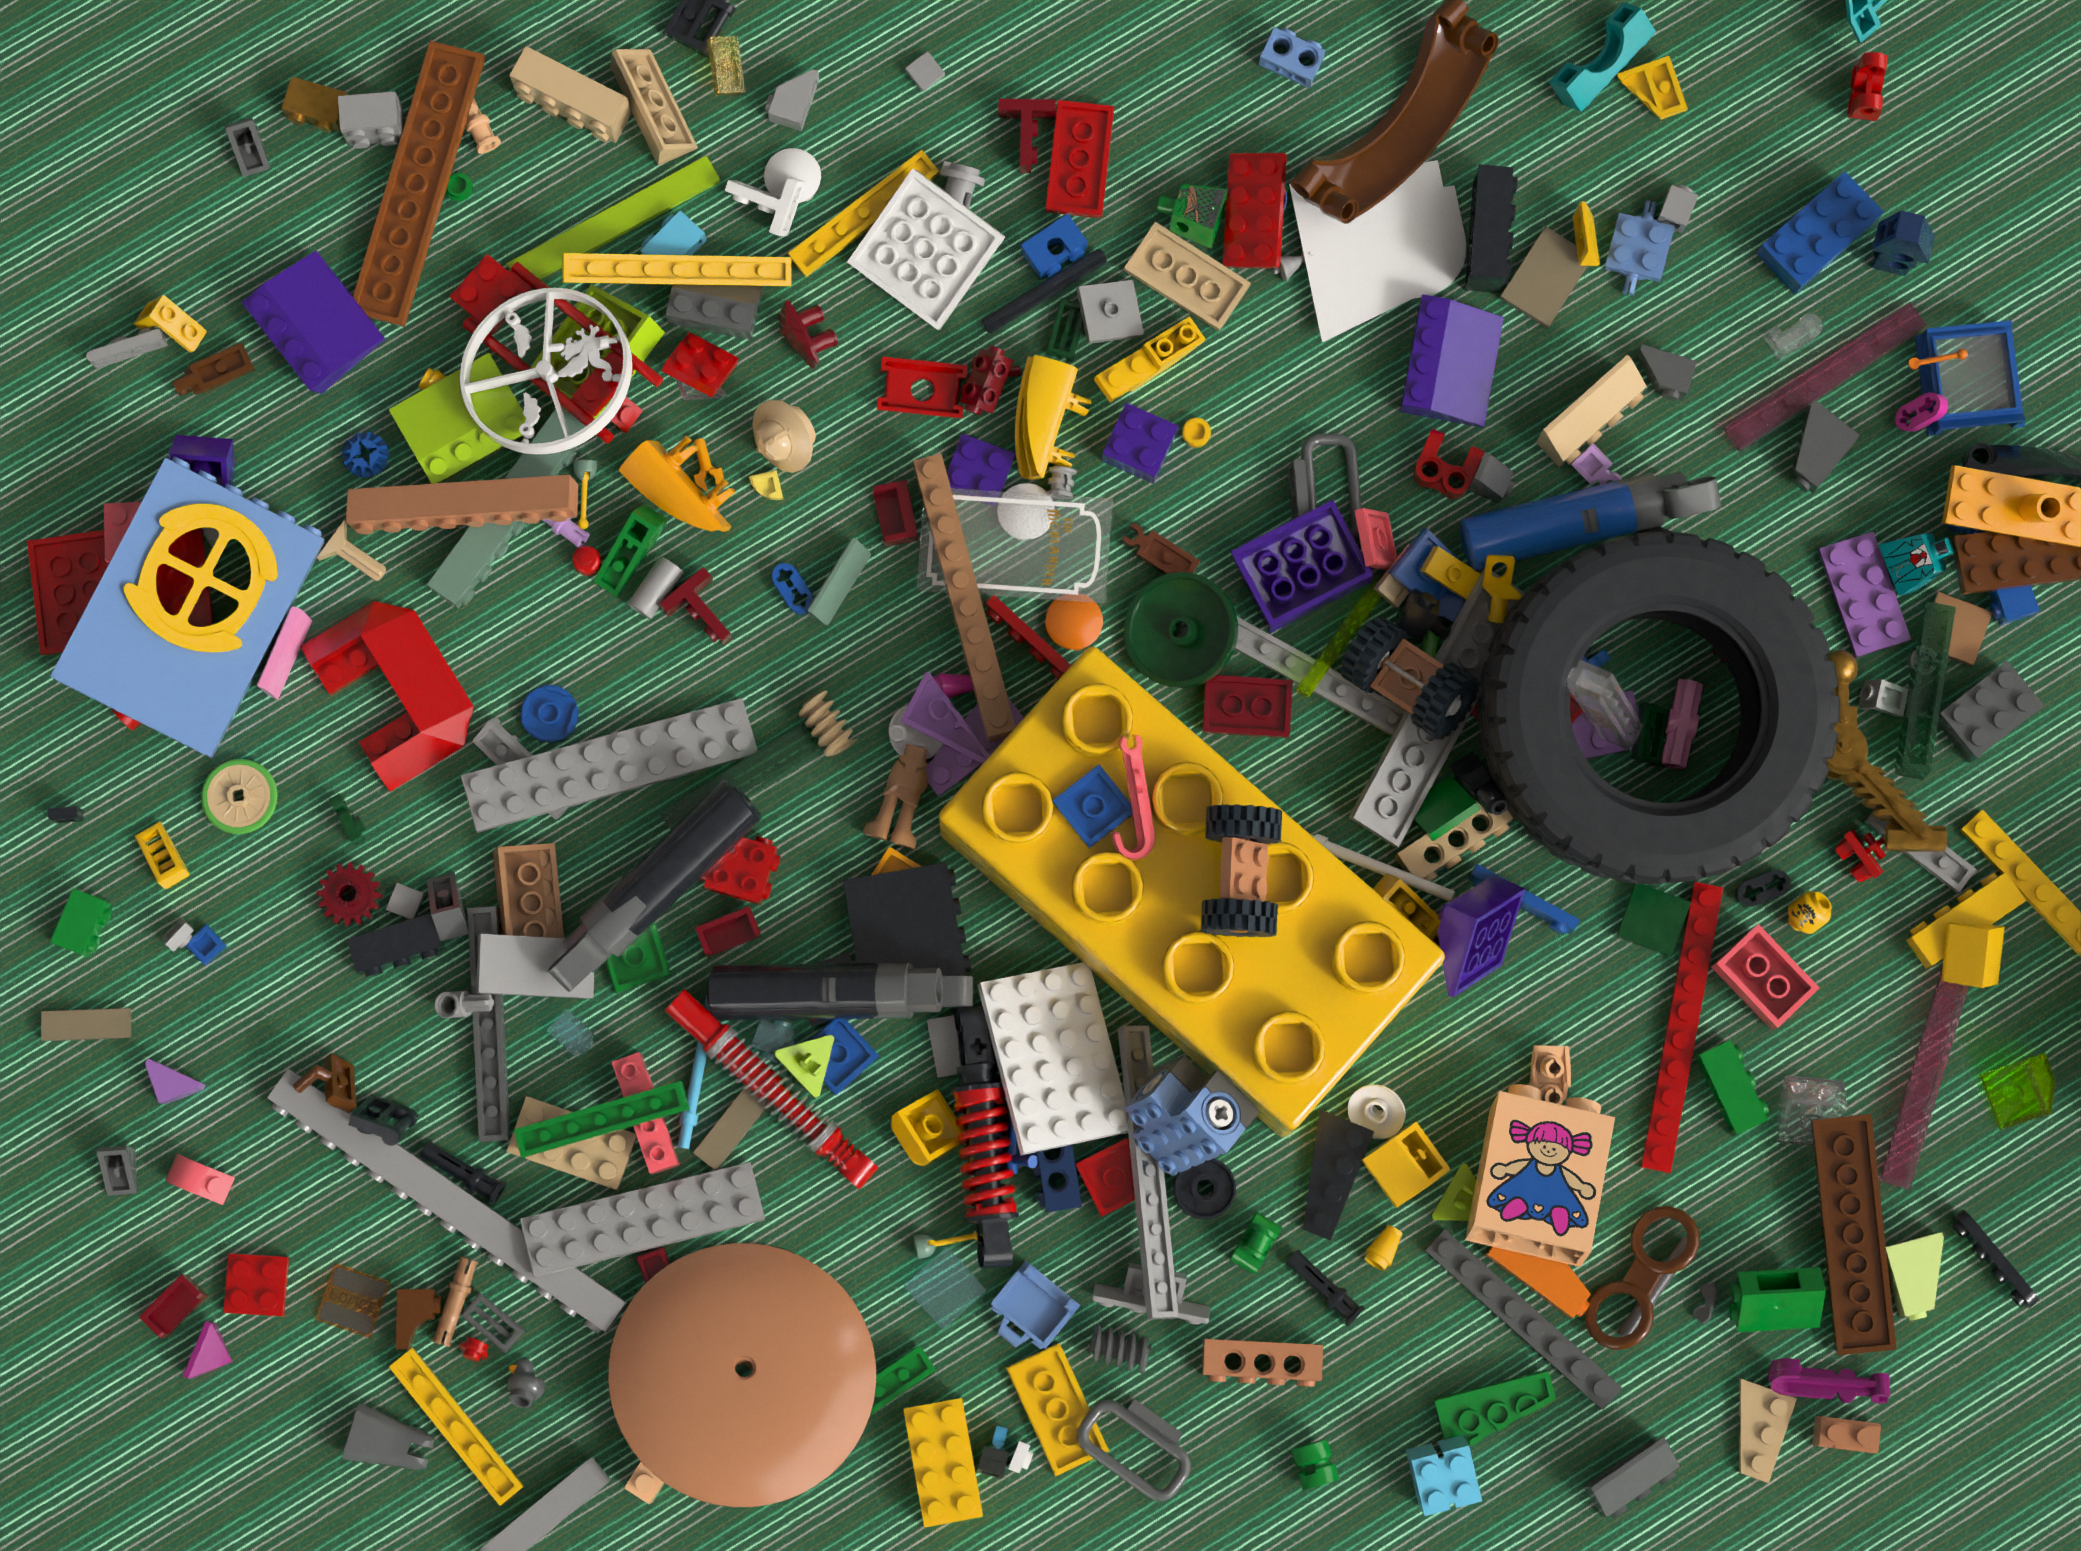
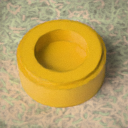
[1182,418,1211,448]

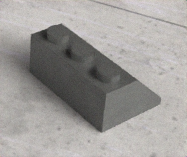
[666,285,764,340]
[1582,1436,1680,1518]

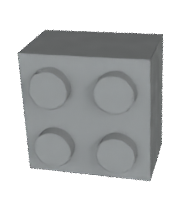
[338,91,404,149]

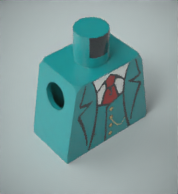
[1879,533,1954,596]

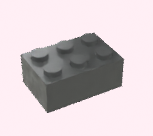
[1933,661,2044,763]

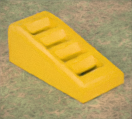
[135,821,190,889]

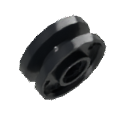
[1173,1158,1236,1219]

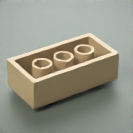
[510,46,632,143]

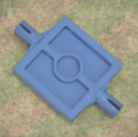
[1605,201,1675,296]

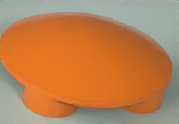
[1045,593,1103,651]

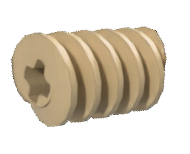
[799,691,858,757]

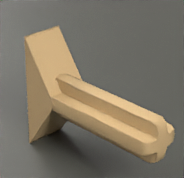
[317,520,386,581]

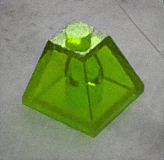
[1980,1053,2055,1130]

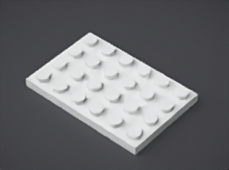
[977,962,1128,1155]

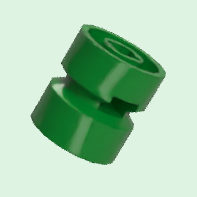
[1291,1439,1340,1490]

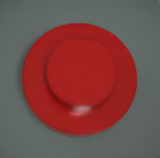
[459,1337,489,1362]

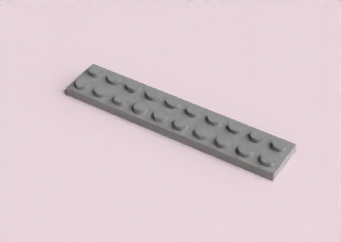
[1348,569,1525,847]
[461,698,758,833]

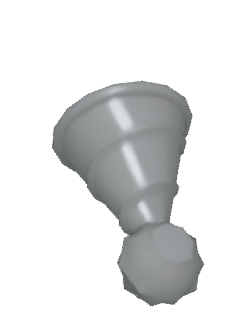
[1272,252,1312,282]

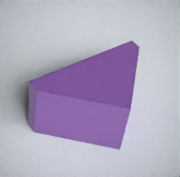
[145,1059,206,1105]

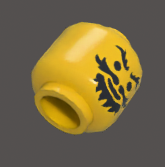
[1788,891,1832,934]

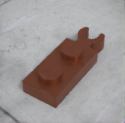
[1122,523,1200,575]

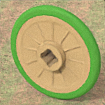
[201,759,278,834]

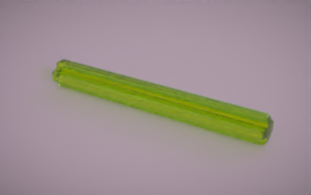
[1296,581,1381,698]

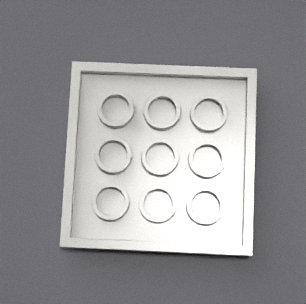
[847,169,1005,330]

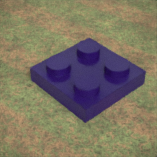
[947,434,1016,508]

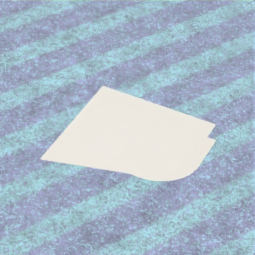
[1289,160,1466,342]

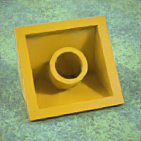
[1941,923,2005,988]

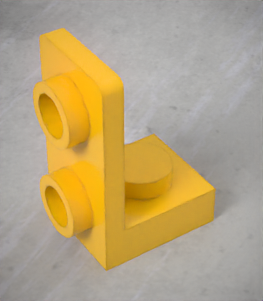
[134,295,206,353]

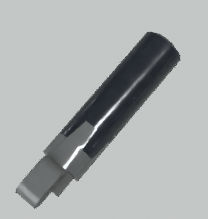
[547,779,762,992]

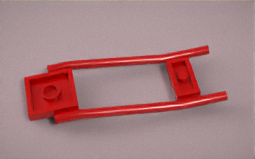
[450,254,663,444]

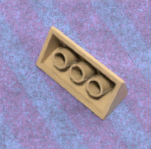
[610,49,698,166]

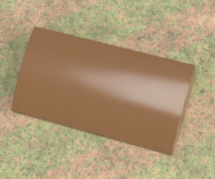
[493,843,564,938]

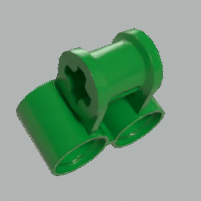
[1229,1212,1282,1275]

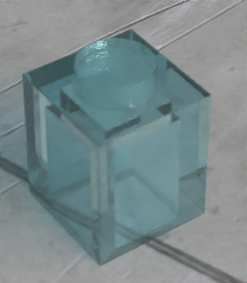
[547,1009,595,1056]

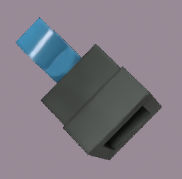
[977,1426,1009,1479]

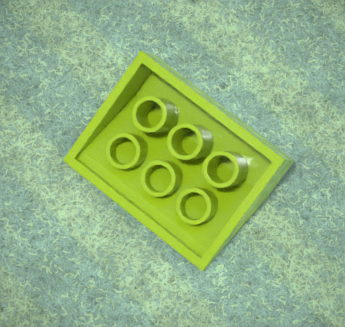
[531,284,665,419]
[389,353,526,484]

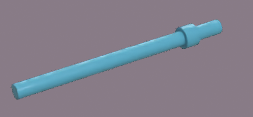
[677,996,710,1149]

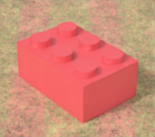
[1711,924,1819,1031]

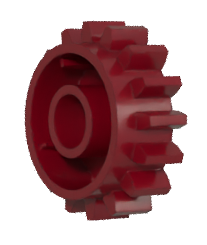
[317,862,383,927]

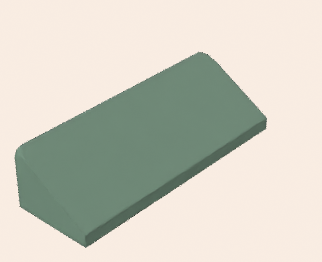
[808,538,871,625]

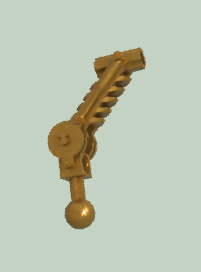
[1826,650,1947,852]

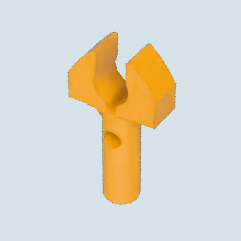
[694,438,724,493]

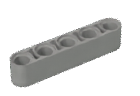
[479,1457,611,1551]

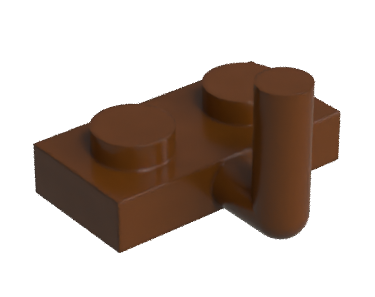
[293,1053,357,1113]

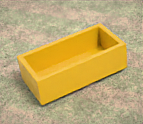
[903,1398,983,1528]

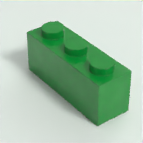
[1694,1040,1769,1136]

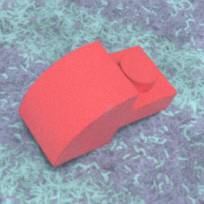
[165,1154,235,1205]

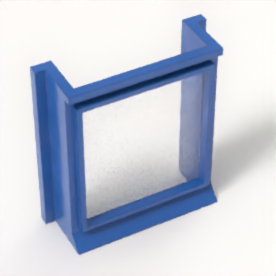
[1915,320,2026,436]

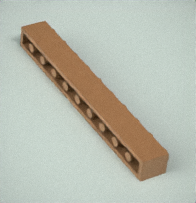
[913,454,1016,742]

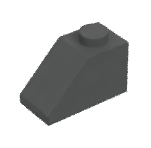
[1636,344,1697,401]
[1468,452,1515,503]
[427,872,469,941]

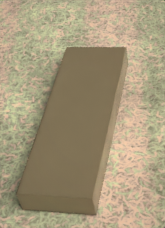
[41,1008,132,1041]
[693,1088,770,1171]

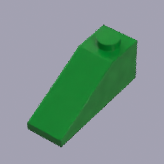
[593,504,668,597]

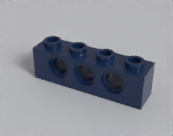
[1034,1144,1082,1213]

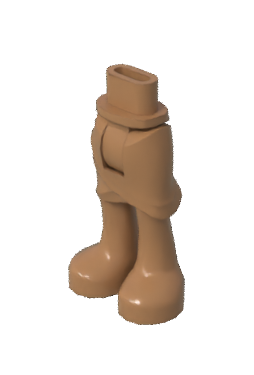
[862,744,929,849]

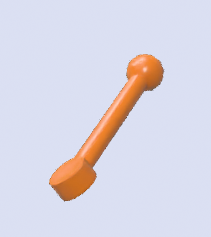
[1908,349,1968,370]

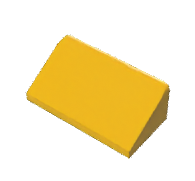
[1572,201,1600,266]

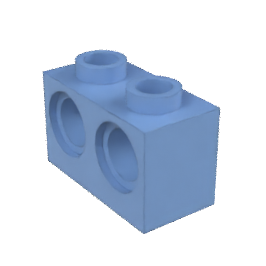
[1259,27,1326,89]

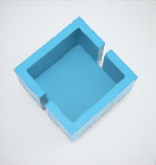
[1406,1435,1482,1516]

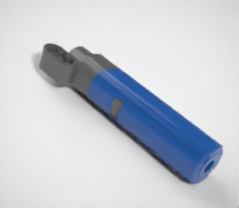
[1459,471,1721,571]

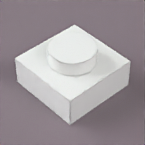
[1008,1441,1033,1473]

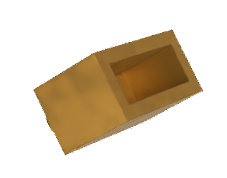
[282,77,348,133]

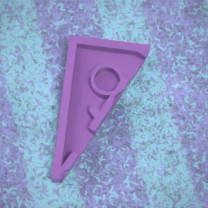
[900,672,990,764]

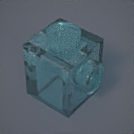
[751,1020,798,1063]

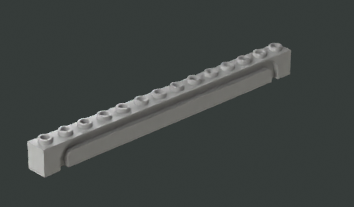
[267,1069,628,1334]

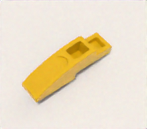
[1094,316,1206,403]

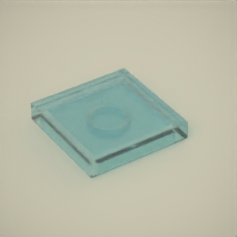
[904,1247,987,1330]

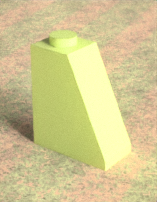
[1886,1232,1944,1321]

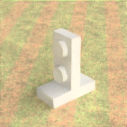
[725,178,806,236]

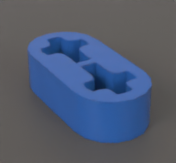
[772,563,813,615]

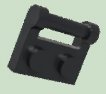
[664,0,736,58]
[348,1094,418,1146]

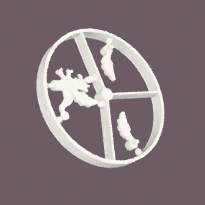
[460,288,632,454]

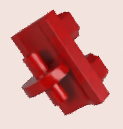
[1834,829,1887,883]

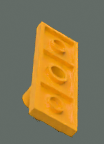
[1942,465,2081,548]

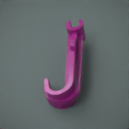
[1768,1358,1890,1404]

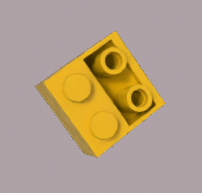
[1361,1122,1451,1208]

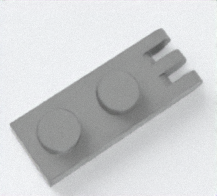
[86,327,168,368]

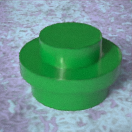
[445,173,473,202]

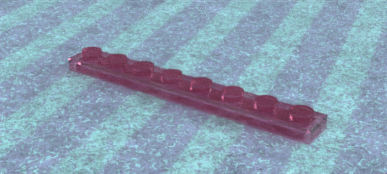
[1723,302,1927,452]
[1879,965,1969,1190]

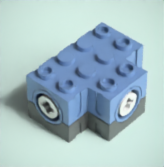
[1124,1055,1260,1176]

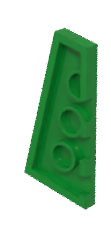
[1433,1369,1556,1446]

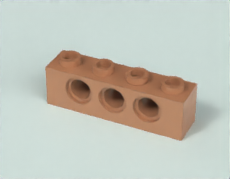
[1202,1339,1323,1387]

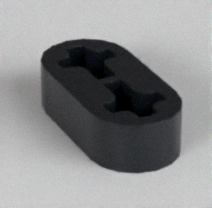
[1735,870,1791,908]

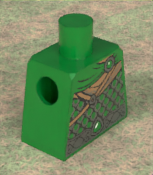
[1157,184,1228,248]

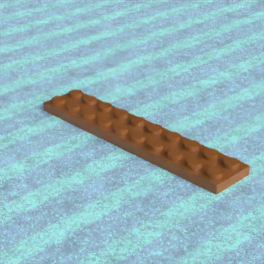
[353,41,486,327]

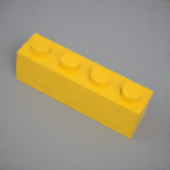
[1906,872,2026,969]

